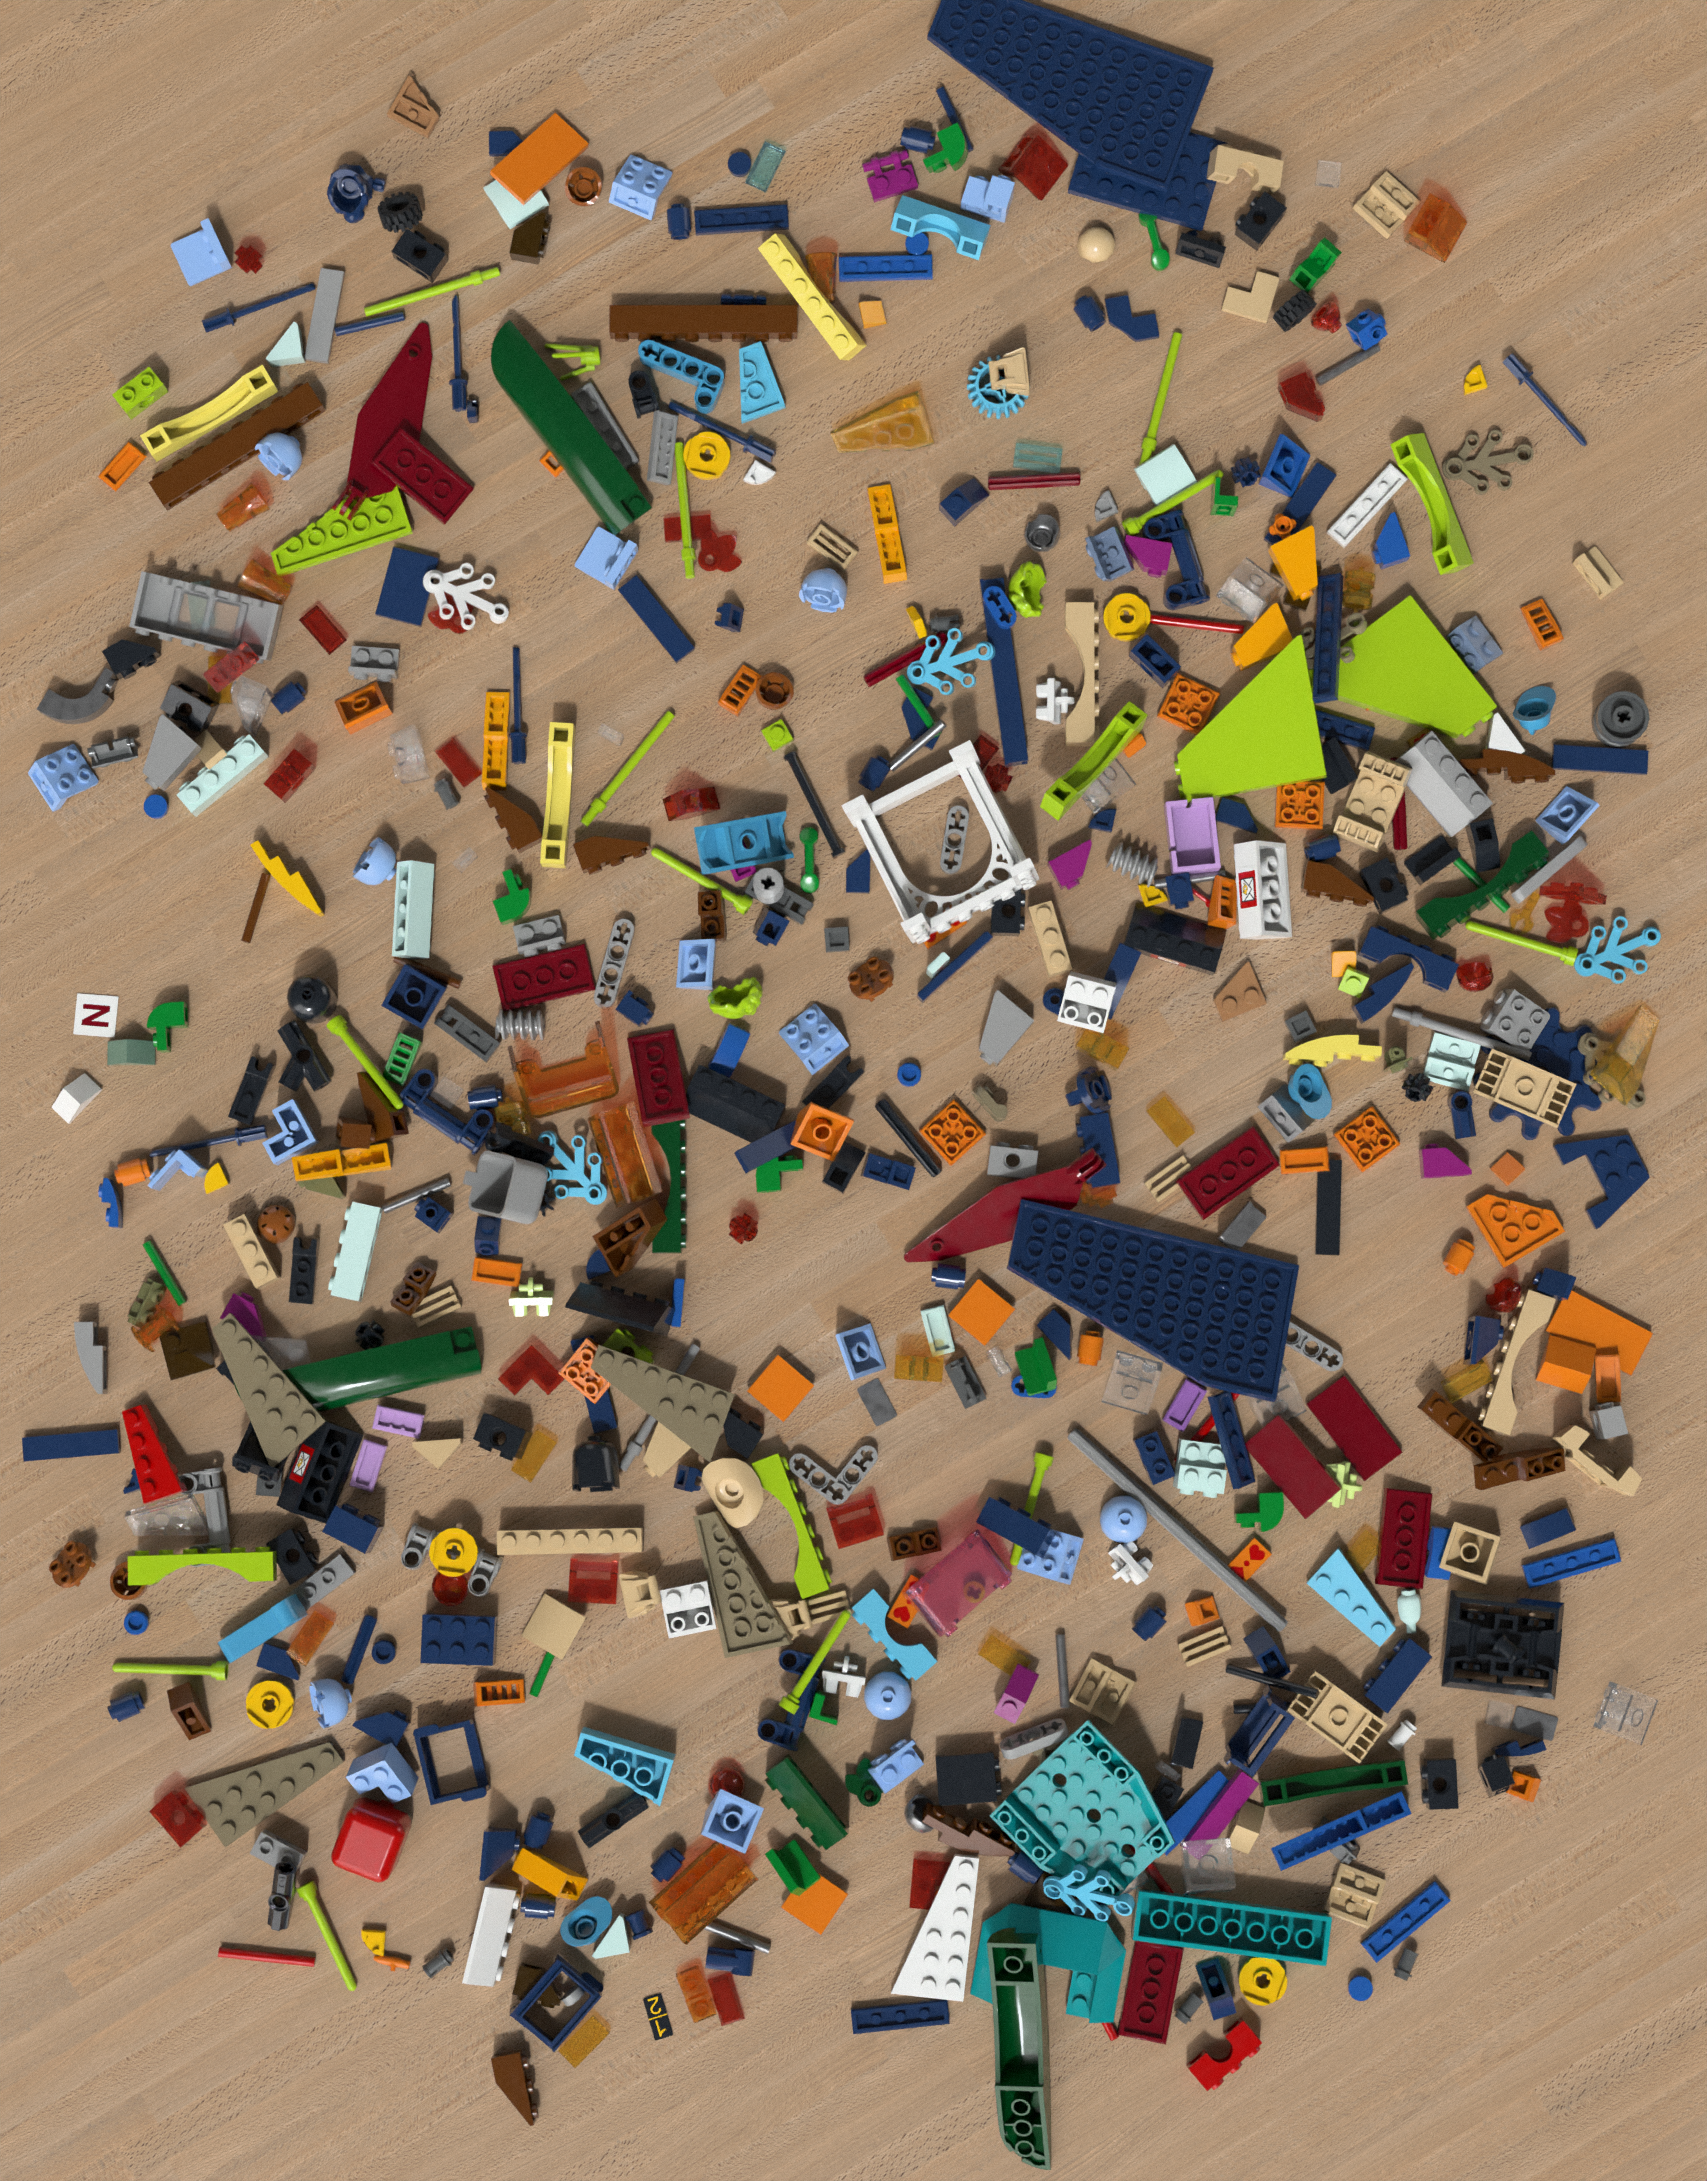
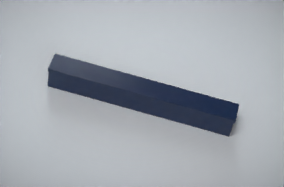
[979,578,1028,768]

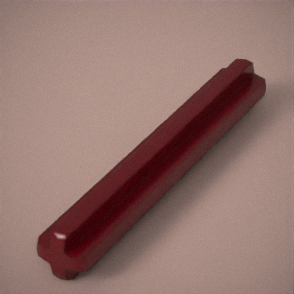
[988,472,1081,490]
[863,632,948,687]
[1390,757,1408,851]

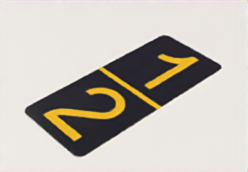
[643,1993,673,2040]

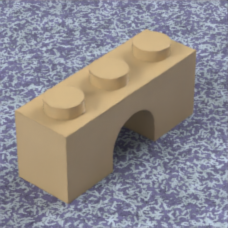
[1207,144,1284,195]
[1028,901,1072,978]
[223,1214,281,1289]

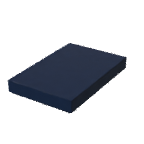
[375,547,440,627]

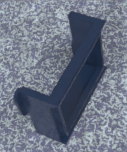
[1224,1685,1295,1777]
[413,1718,491,1805]
[509,1954,603,2052]

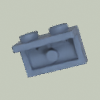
[1085,526,1135,582]
[1446,615,1503,674]

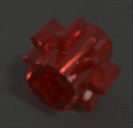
[234,245,263,274]
[984,763,1013,794]
[729,1213,758,1244]

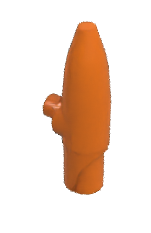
[373,1955,411,1971]

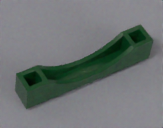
[1416,830,1549,940]
[651,1119,686,1254]
[1258,1758,1408,1807]

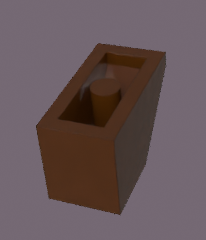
[335,1116,375,1149]
[167,1682,211,1740]

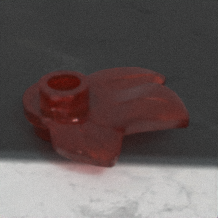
[698,529,742,572]
[428,592,474,634]
[1544,898,1589,943]

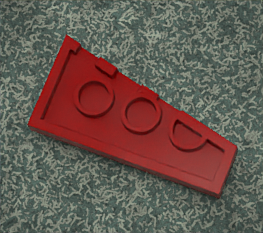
[122,1405,187,1504]

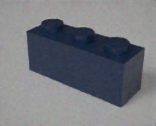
[1075,1113,1120,1189]
[976,1497,1056,1558]
[1362,1637,1432,1714]

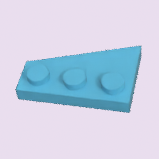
[739,341,786,424]

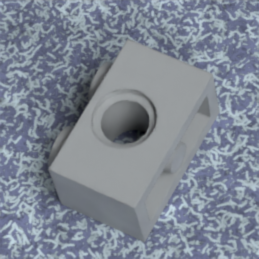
[987,1142,1038,1179]
[1589,1402,1628,1439]
[250,1829,307,1871]

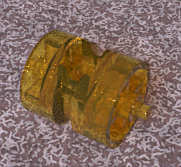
[1342,567,1376,613]
[494,1098,532,1136]

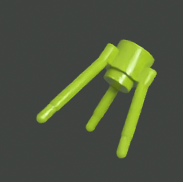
[544,344,600,381]

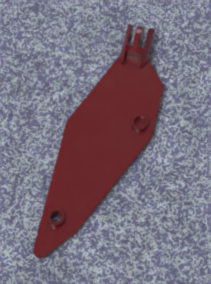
[331,323,432,521]
[904,1148,1107,1263]

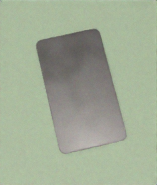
[857,1379,897,1426]
[1511,1706,1558,1741]

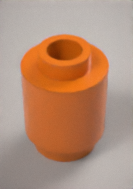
[114,1158,151,1187]
[1443,1239,1475,1276]
[1077,1331,1104,1366]

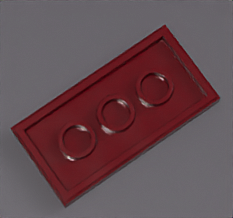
[371,427,474,525]
[492,944,595,1012]
[627,1029,690,1128]
[1175,1126,1280,1220]
[1306,1376,1403,1481]
[1245,1414,1342,1519]
[1375,1488,1433,1589]
[1118,1941,1184,2045]

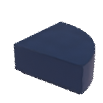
[467,399,479,423]
[1088,809,1117,833]
[586,1249,610,1280]

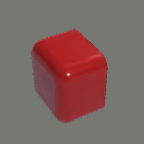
[331,1797,412,1883]

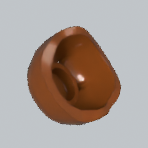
[565,167,602,206]
[755,672,794,710]
[257,1205,296,1244]
[110,1561,148,1600]

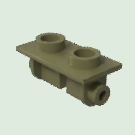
[1384,1046,1412,1074]
[127,1278,167,1330]

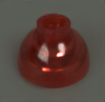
[1310,302,1342,334]

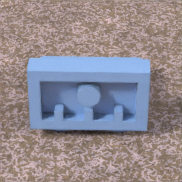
[609,155,672,220]
[170,218,232,286]
[575,527,639,590]
[28,744,99,812]
[779,1004,849,1075]
[148,1149,208,1191]
[1017,1529,1084,1585]
[868,1739,924,1794]

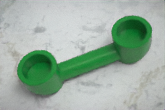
[1138,213,1170,271]
[799,827,819,894]

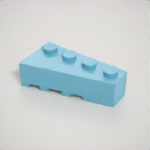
[574,1727,676,1806]

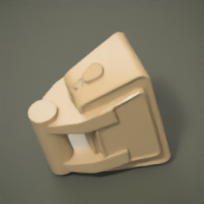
[988,347,1030,396]
[619,1570,662,1619]
[769,1598,813,1640]

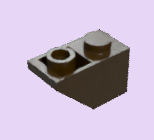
[509,212,551,265]
[512,1962,562,2008]

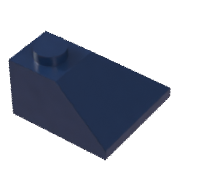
[1463,1316,1504,1365]
[479,1827,521,1881]

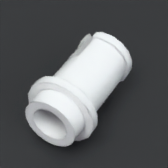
[1387,1720,1417,1751]

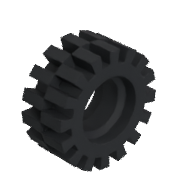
[377,192,423,233]
[1273,289,1317,332]

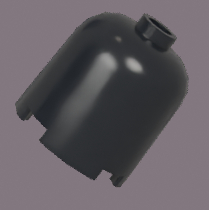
[287,974,338,1024]
[572,1436,620,1492]

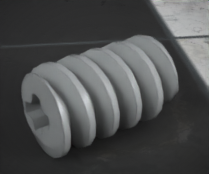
[1106,842,1159,888]
[753,868,784,904]
[495,1009,545,1041]

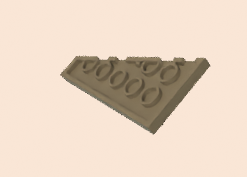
[212,1313,326,1467]
[590,1345,735,1462]
[693,1511,793,1658]
[184,1742,344,1848]

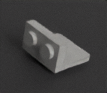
[1479,989,1550,1051]

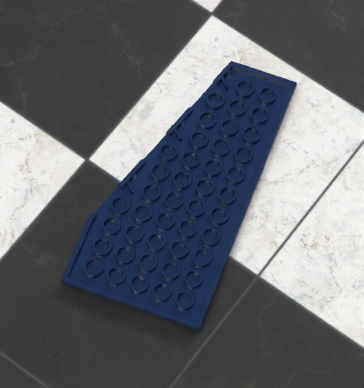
[927,0,1214,193]
[1006,1199,1299,1402]

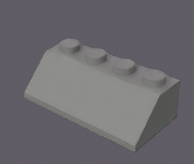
[1395,731,1493,837]

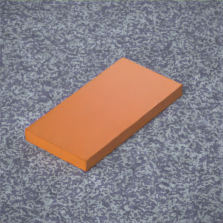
[490,113,589,205]
[1545,1290,1653,1376]

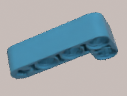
[638,340,725,414]
[218,1594,308,1663]

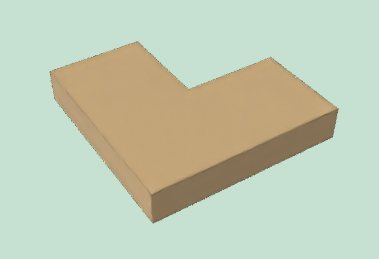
[1221,271,1280,324]

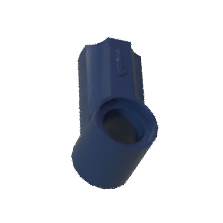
[1447,1091,1476,1139]
[705,1946,755,1976]

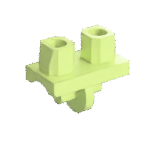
[509,1277,554,1316]
[1326,1461,1363,1508]

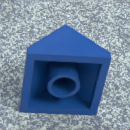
[1259,434,1311,498]

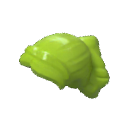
[1008,561,1047,618]
[707,977,763,1019]

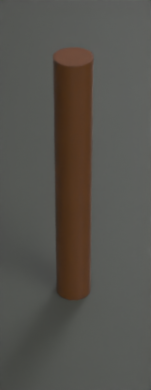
[241,873,271,943]
[393,957,462,989]

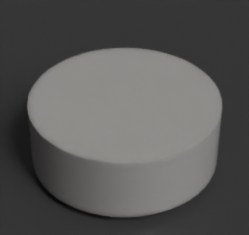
[561,1984,585,2006]

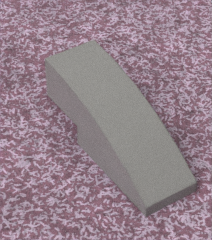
[74,1322,107,1394]

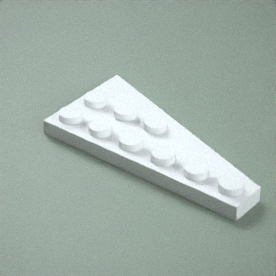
[891,1854,979,2002]

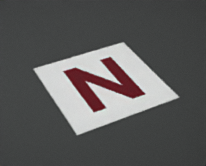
[73,993,118,1038]

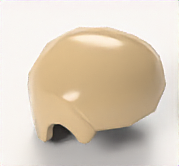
[1077,227,1115,263]

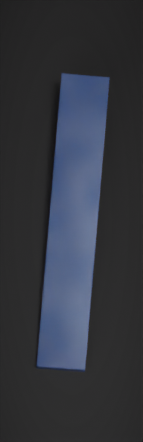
[1271,1791,1412,1871]

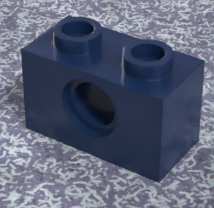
[1129,634,1181,688]
[1133,1431,1176,1485]

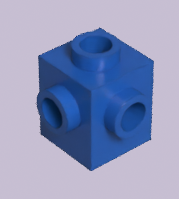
[1346,309,1388,351]

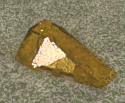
[830,391,935,453]
[1590,1005,1660,1106]

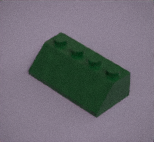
[765,1754,849,1850]

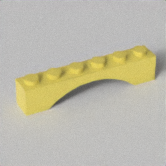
[758,233,867,360]
[140,365,278,462]
[540,722,576,868]

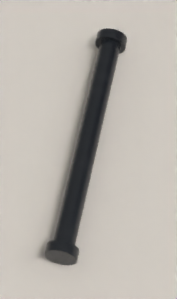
[783,751,846,858]

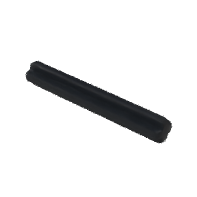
[875,1099,942,1178]

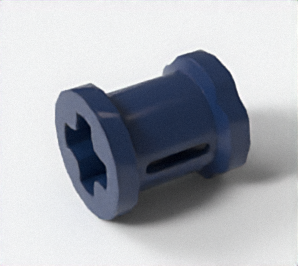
[624,1909,653,1940]

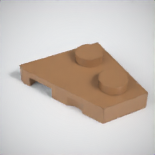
[387,76,439,138]
[1213,962,1267,1022]

